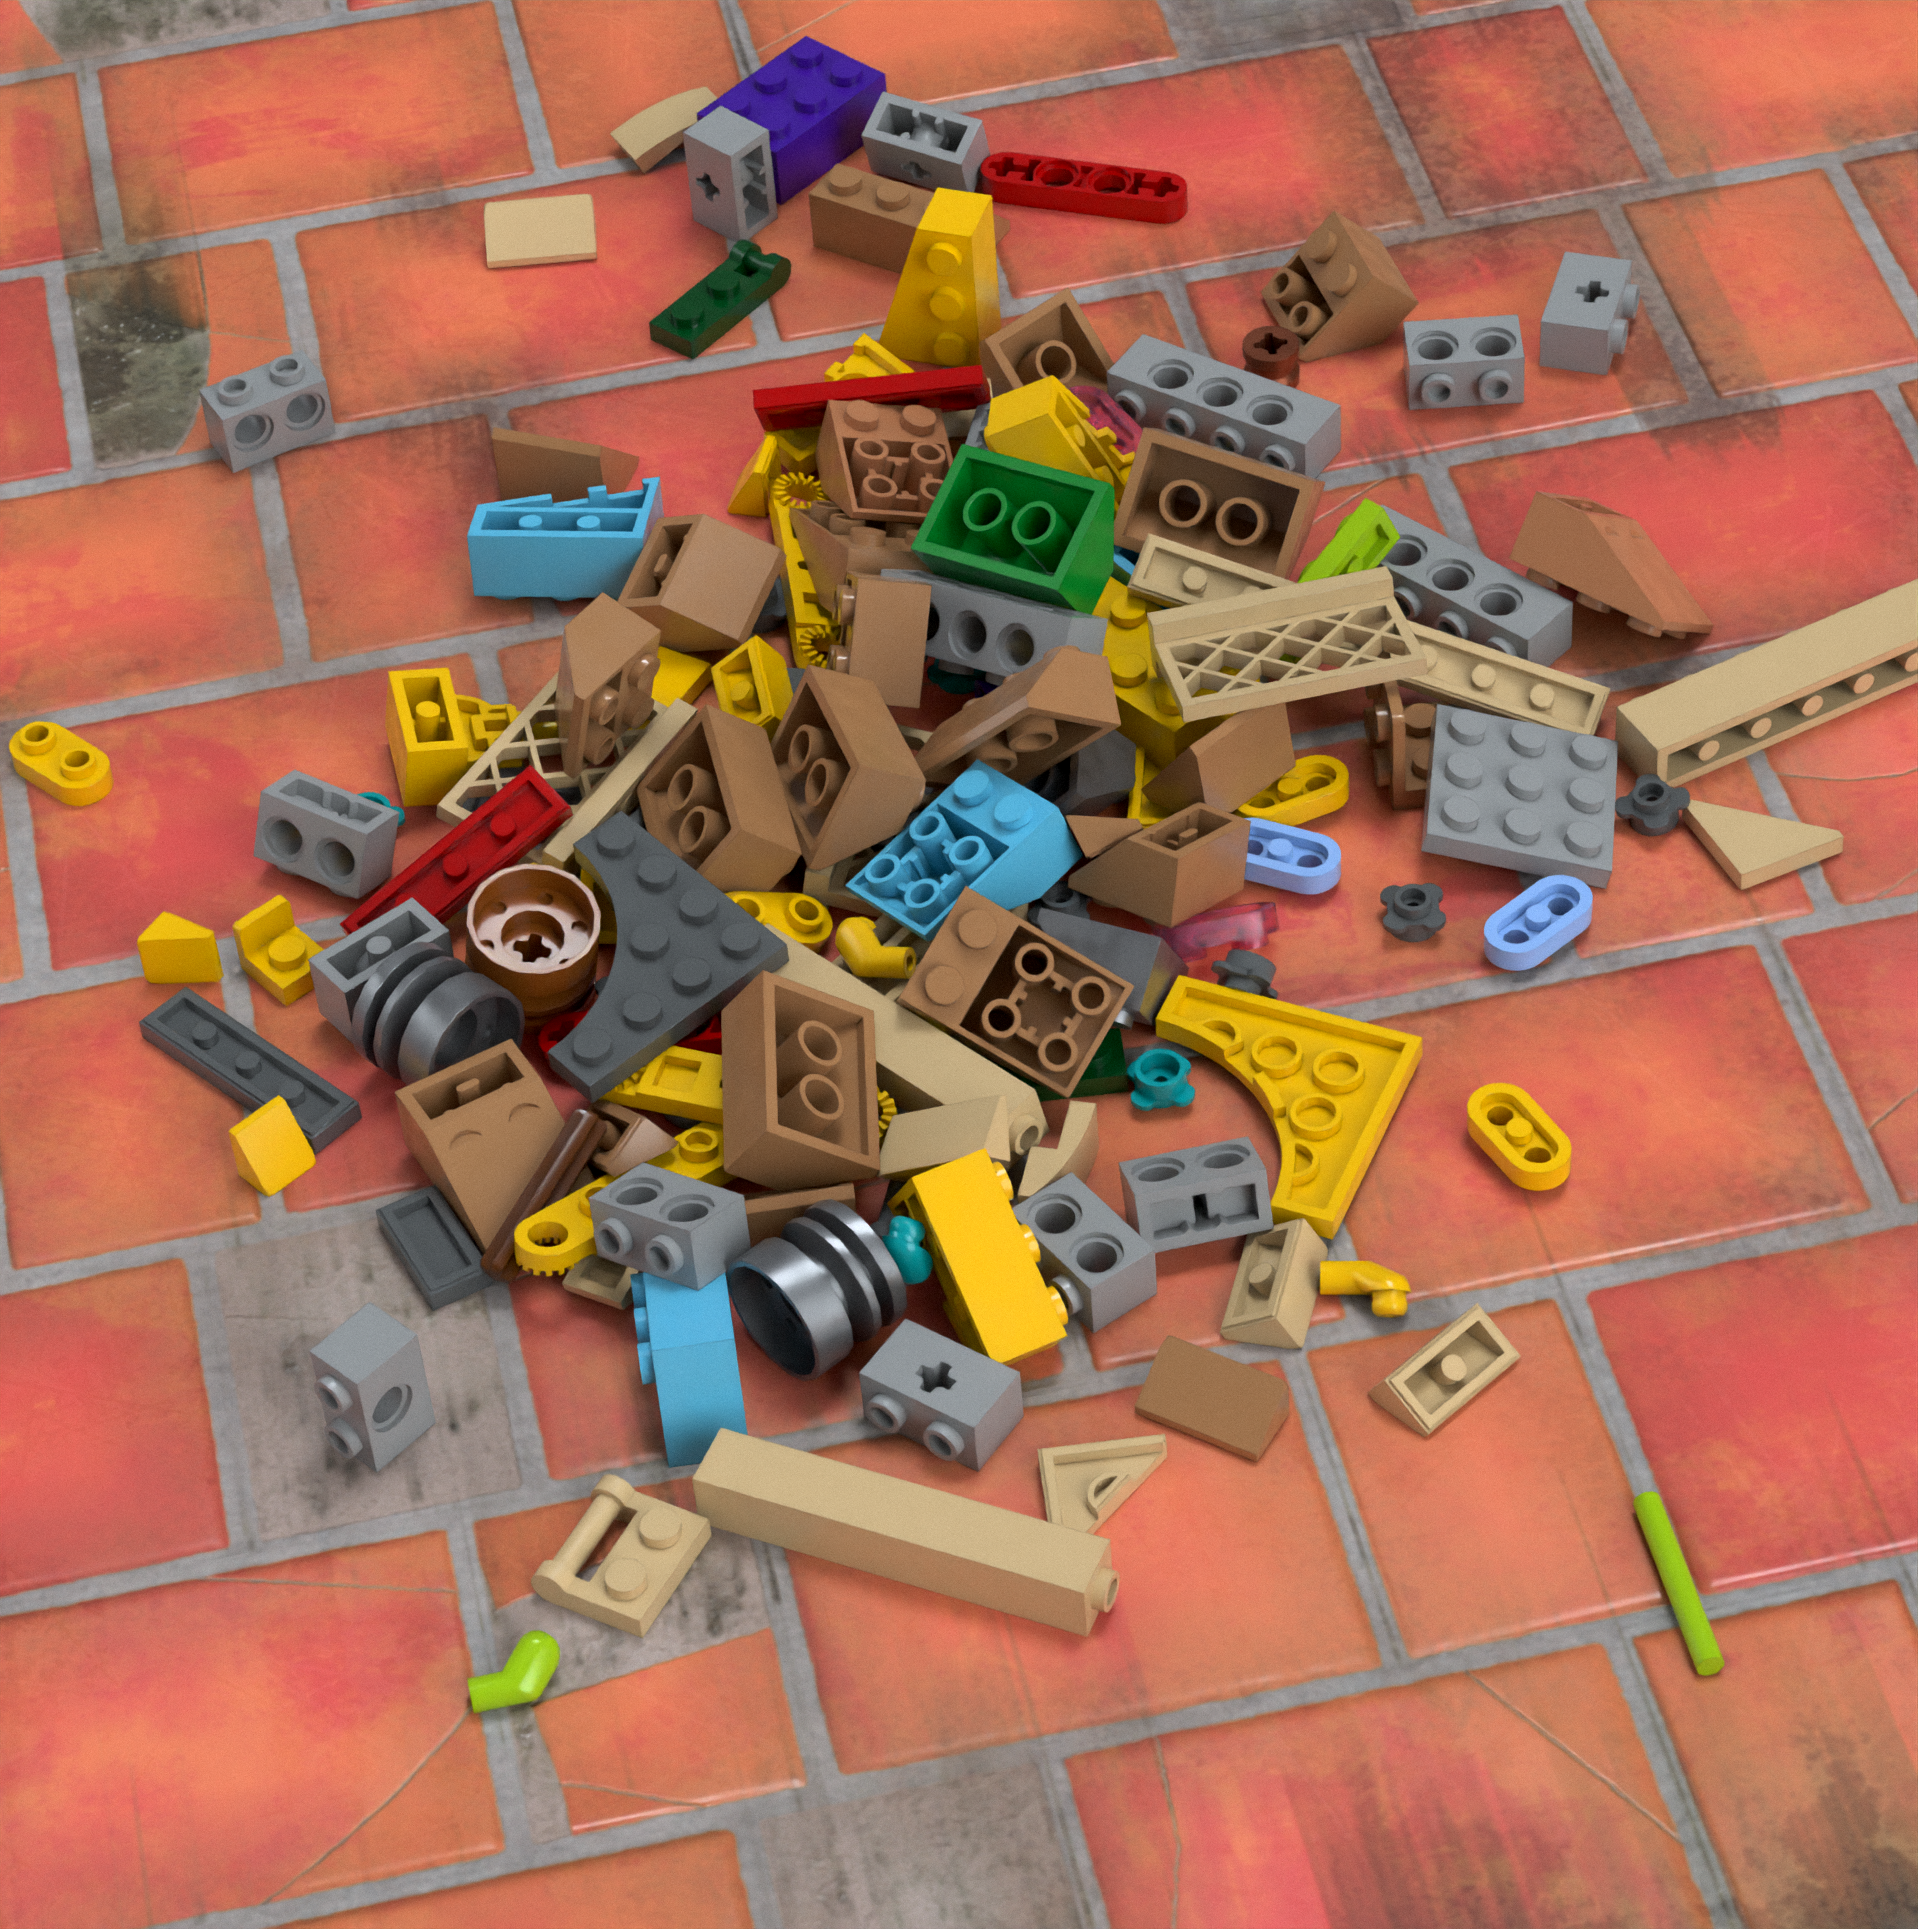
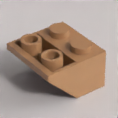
[1261,211,1419,362]
[617,514,787,652]
[826,571,932,708]
[554,592,661,779]
[1068,802,1251,928]

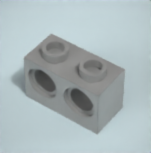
[1403,314,1525,410]
[199,350,336,473]
[253,770,399,899]
[1118,1136,1274,1253]
[589,1162,751,1291]
[1012,1172,1157,1333]

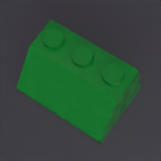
[910,444,1115,615]

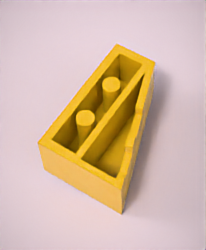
[878,188,1001,367]
[984,375,1136,522]
[887,1148,1068,1366]

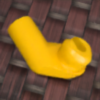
[835,916,916,979]
[1320,1261,1411,1318]

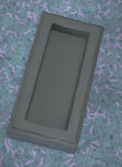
[376,1185,493,1311]

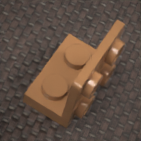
[1363,651,1448,810]

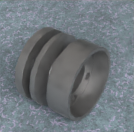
[351,942,525,1086]
[726,1199,907,1381]

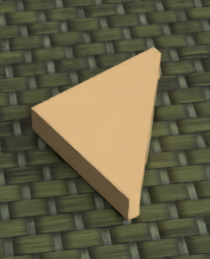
[1682,800,1844,890]
[1038,1434,1167,1534]

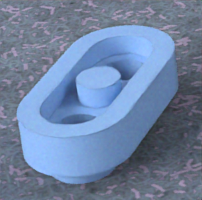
[1244,818,1341,895]
[1484,875,1593,971]

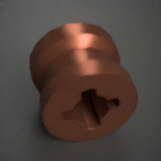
[1242,326,1300,389]

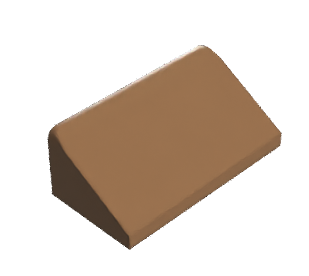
[1065,815,1143,862]
[586,1098,679,1177]
[1135,1335,1289,1462]

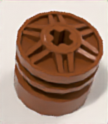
[465,864,601,1035]

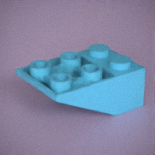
[845,759,1083,942]

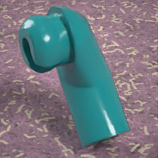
[882,1216,933,1287]

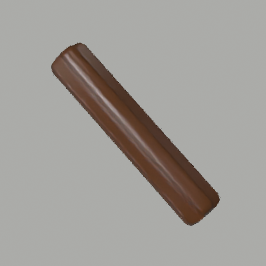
[480,1109,607,1284]

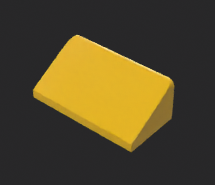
[711,635,793,743]

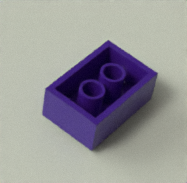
[697,36,887,205]

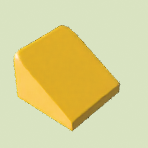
[727,435,782,517]
[137,911,224,984]
[228,1095,316,1197]

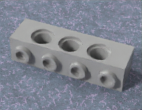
[1107,334,1341,478]
[1376,504,1573,667]
[881,569,1108,686]

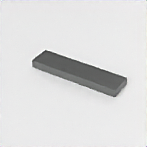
[139,987,362,1155]

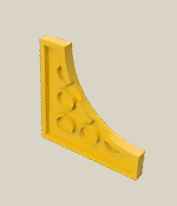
[1155,975,1423,1240]

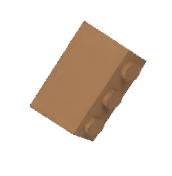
[808,163,1010,274]
[1114,427,1325,580]
[915,645,1121,790]
[770,665,926,871]
[636,704,802,894]
[721,970,880,1191]

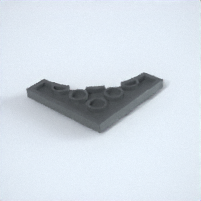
[548,811,789,1104]

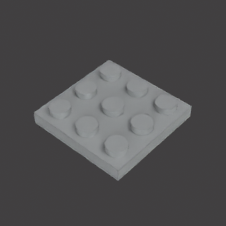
[1421,704,1618,889]

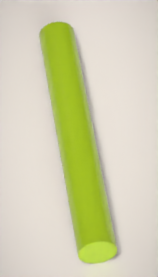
[1633,1491,1725,1676]

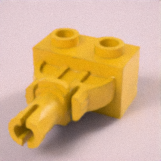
[385,668,559,807]

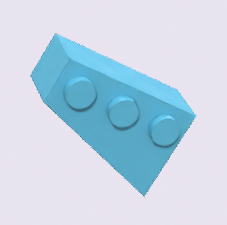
[467,477,664,601]
[630,1272,748,1468]

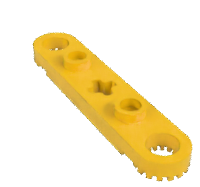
[768,472,841,669]
[600,1046,897,1150]
[514,1122,738,1276]

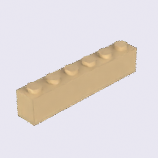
[1615,579,1918,788]

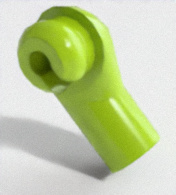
[467,1630,560,1713]

